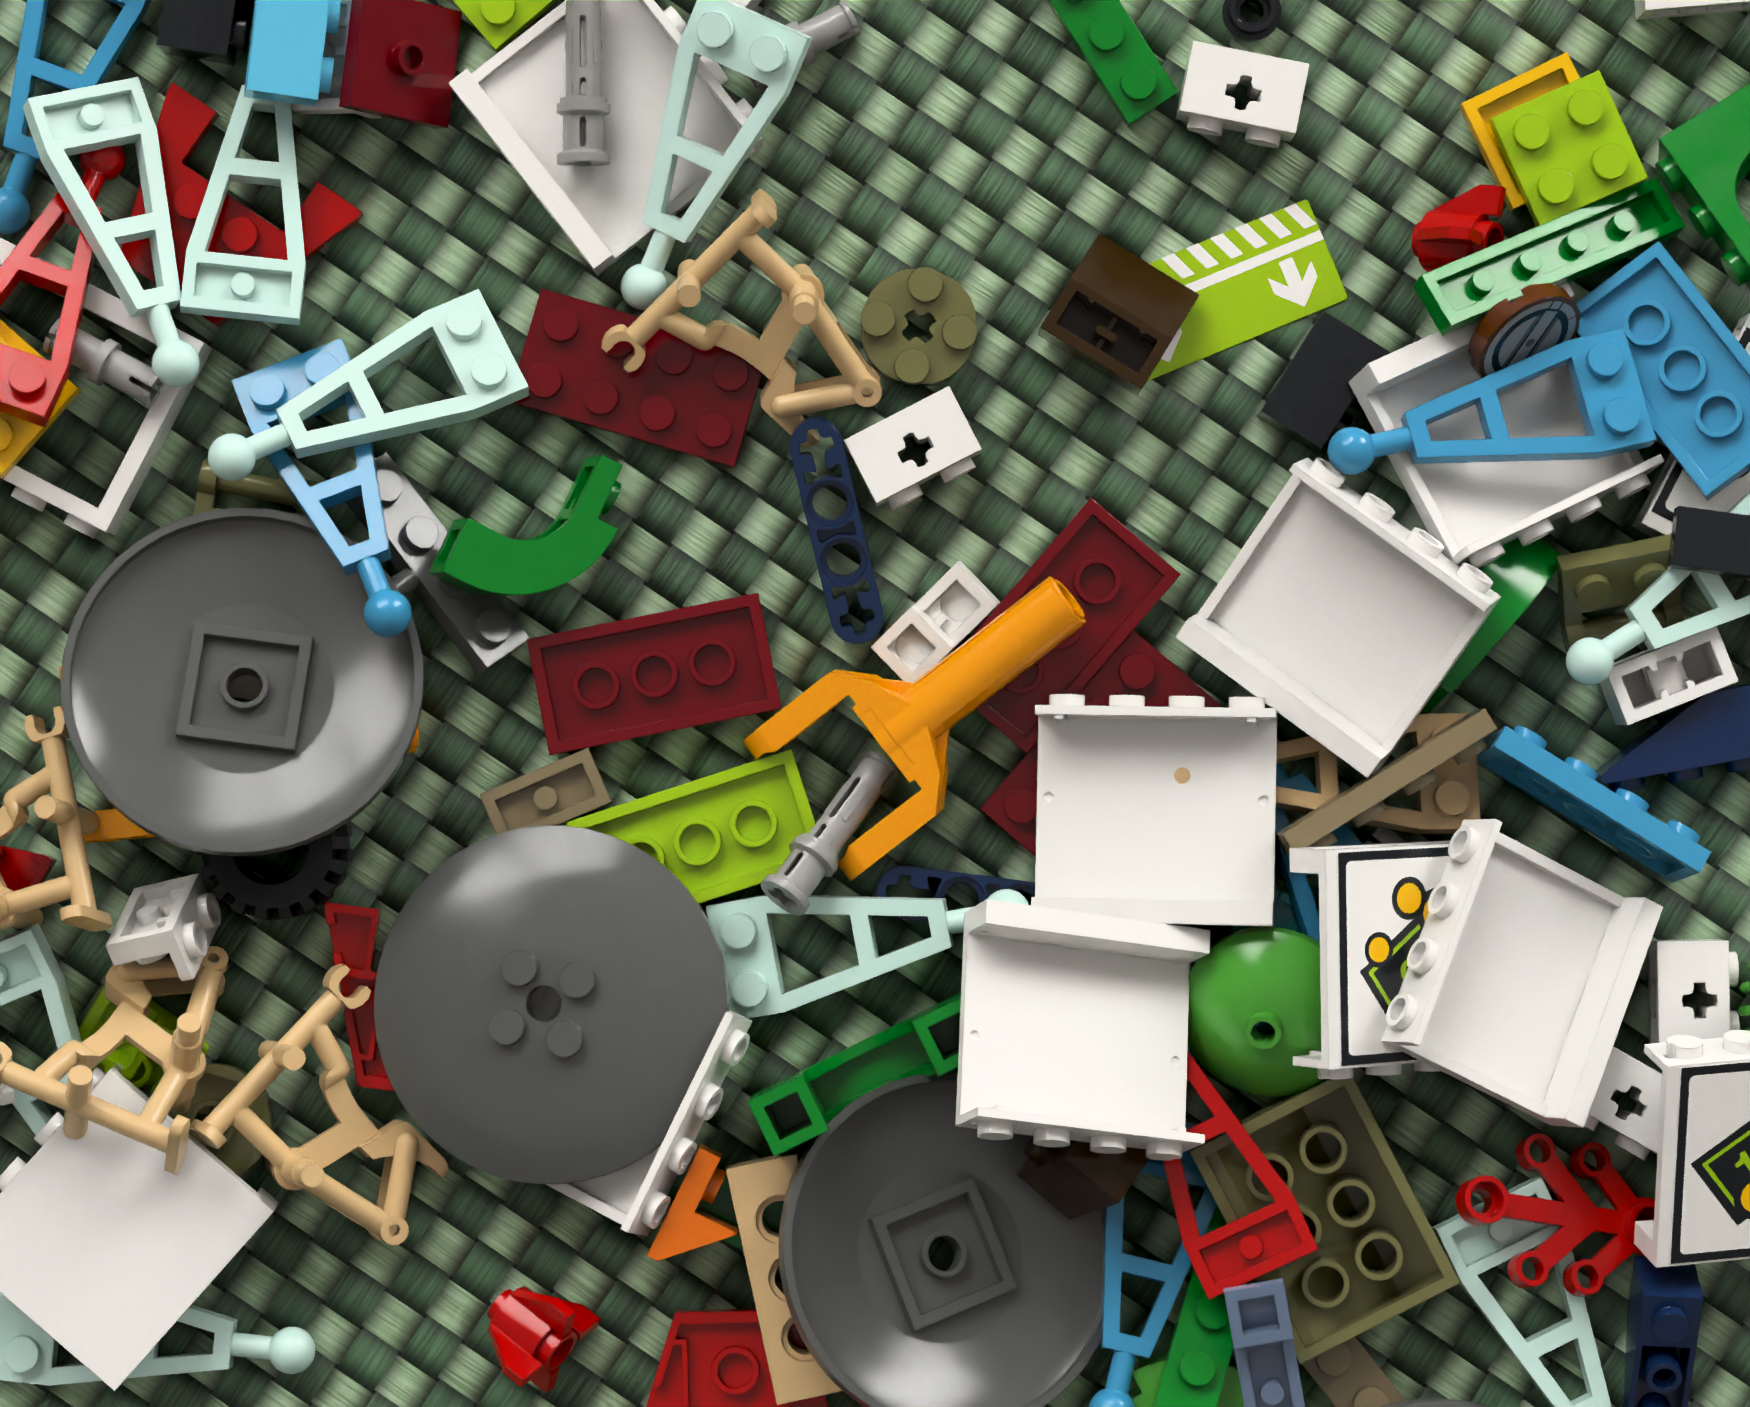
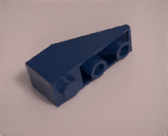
[1595,683,1750,793]
[1623,1256,1704,1407]

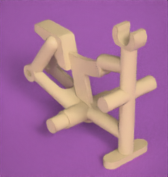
[601,188,882,447]
[0,706,113,932]
[0,946,228,1175]
[189,964,448,1245]

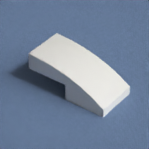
[871,561,1001,682]

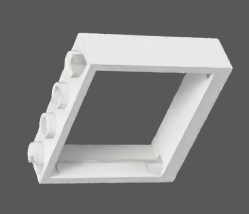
[0,238,213,539]

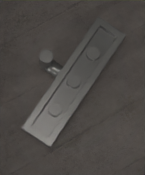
[345,452,529,676]

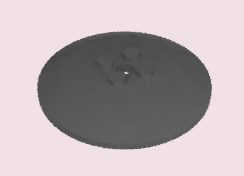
[61,507,424,856]
[374,825,729,1184]
[778,1072,1105,1407]

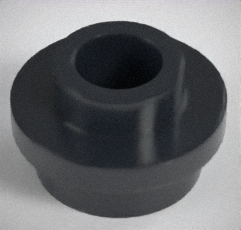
[1222,0,1281,42]

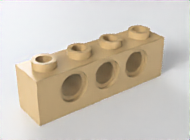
[726,1150,843,1405]

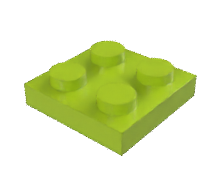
[1488,70,1648,227]

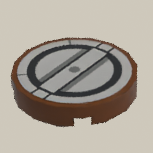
[1468,283,1580,378]

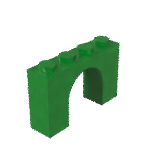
[1655,84,1750,290]
[748,992,961,1157]

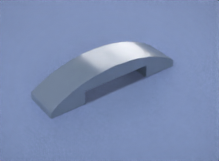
[1223,1278,1305,1407]

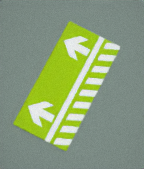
[1147,199,1348,381]

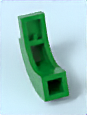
[428,455,623,596]
[1419,538,1560,714]

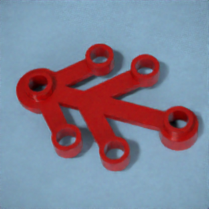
[1456,1133,1655,1297]

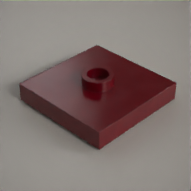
[339,0,462,129]

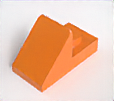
[647,1143,739,1261]

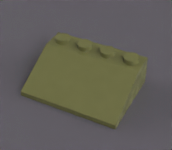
[1189,1077,1460,1364]

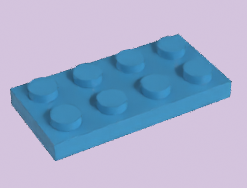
[1576,241,1750,501]
[1476,725,1712,883]

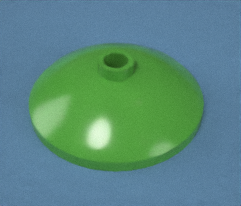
[1188,926,1327,1097]

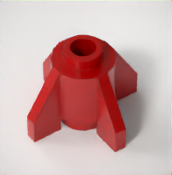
[1411,184,1506,272]
[487,1286,600,1393]

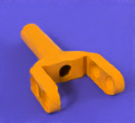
[742,576,1086,881]

